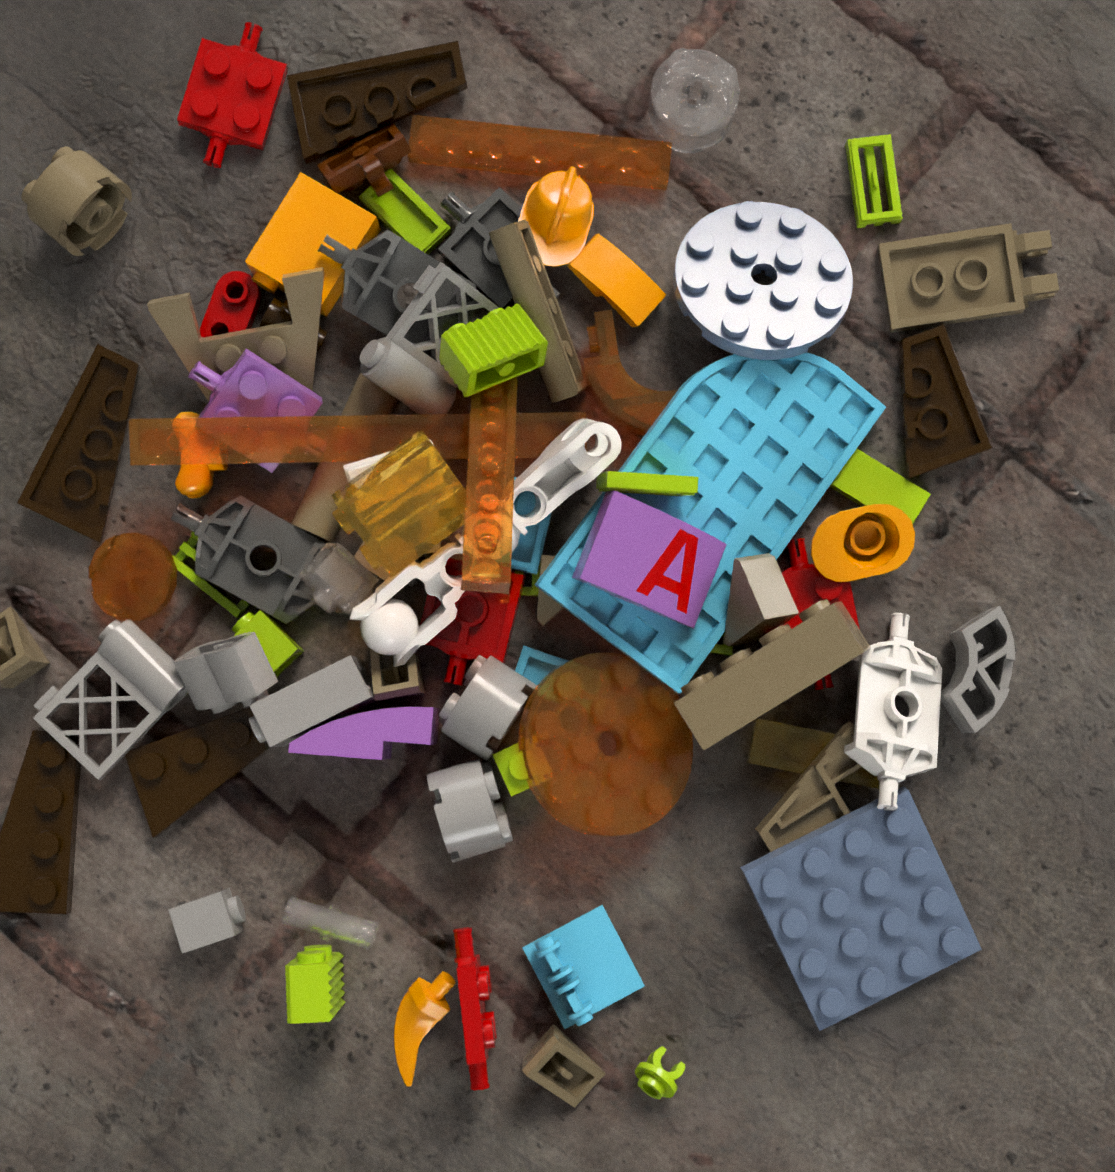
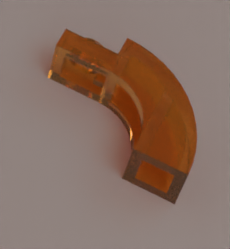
[583,310,678,437]

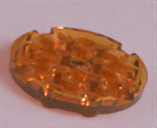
[518,653,693,837]

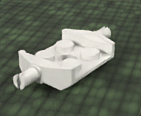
[844,613,942,811]

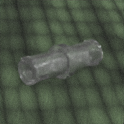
[282,896,379,951]

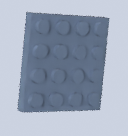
[740,786,982,1031]

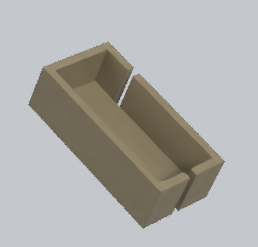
[674,599,871,751]

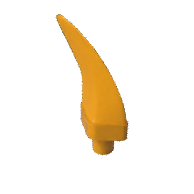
[394,971,456,1087]

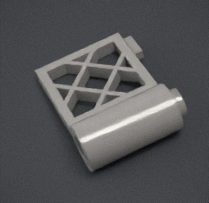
[359,262,499,422]
[33,619,188,780]

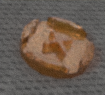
[89,533,177,621]

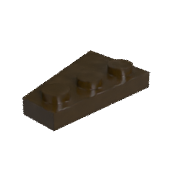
[899,325,992,480]
[125,707,269,838]

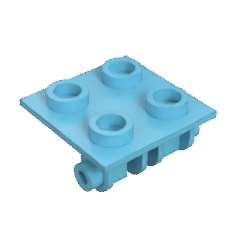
[522,905,645,1029]

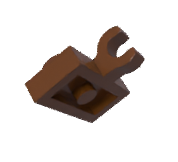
[317,122,412,197]

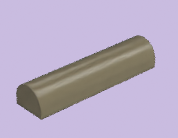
[488,219,588,403]
[291,371,398,544]

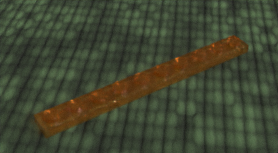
[129,412,587,466]

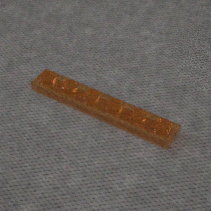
[407,115,672,190]
[460,376,518,594]

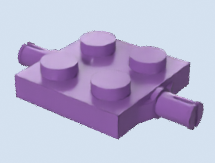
[188,349,328,473]

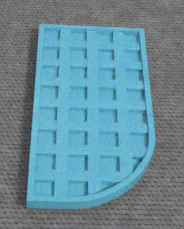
[535,352,886,694]

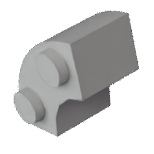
[940,606,1015,733]

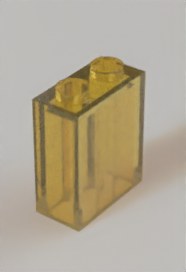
[331,430,481,578]

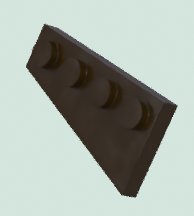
[287,41,468,164]
[17,344,140,543]
[0,730,81,914]

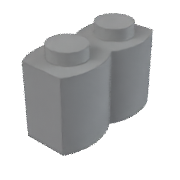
[173,632,278,714]

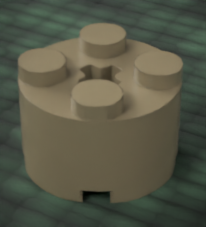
[21,146,132,256]

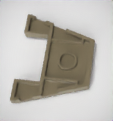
[147,267,324,402]
[755,721,862,853]

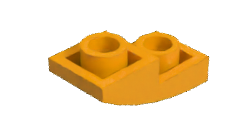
[567,234,666,327]

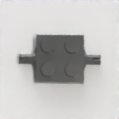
[438,187,561,309]

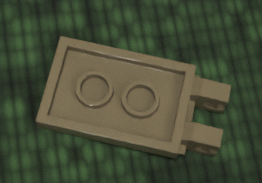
[877,223,1059,333]

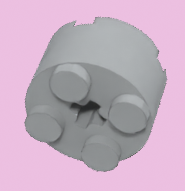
[438,655,537,762]
[427,758,513,863]

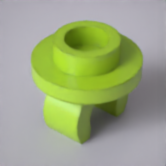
[635,1046,685,1099]

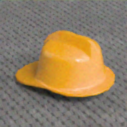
[518,166,594,267]
[811,504,915,582]

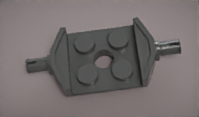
[317,230,476,358]
[171,495,356,626]

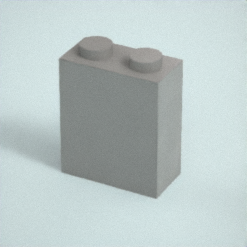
[249,655,376,747]

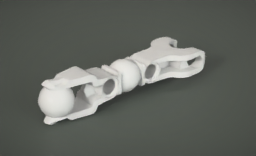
[349,419,621,667]

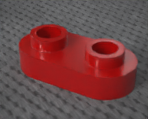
[200,271,261,338]

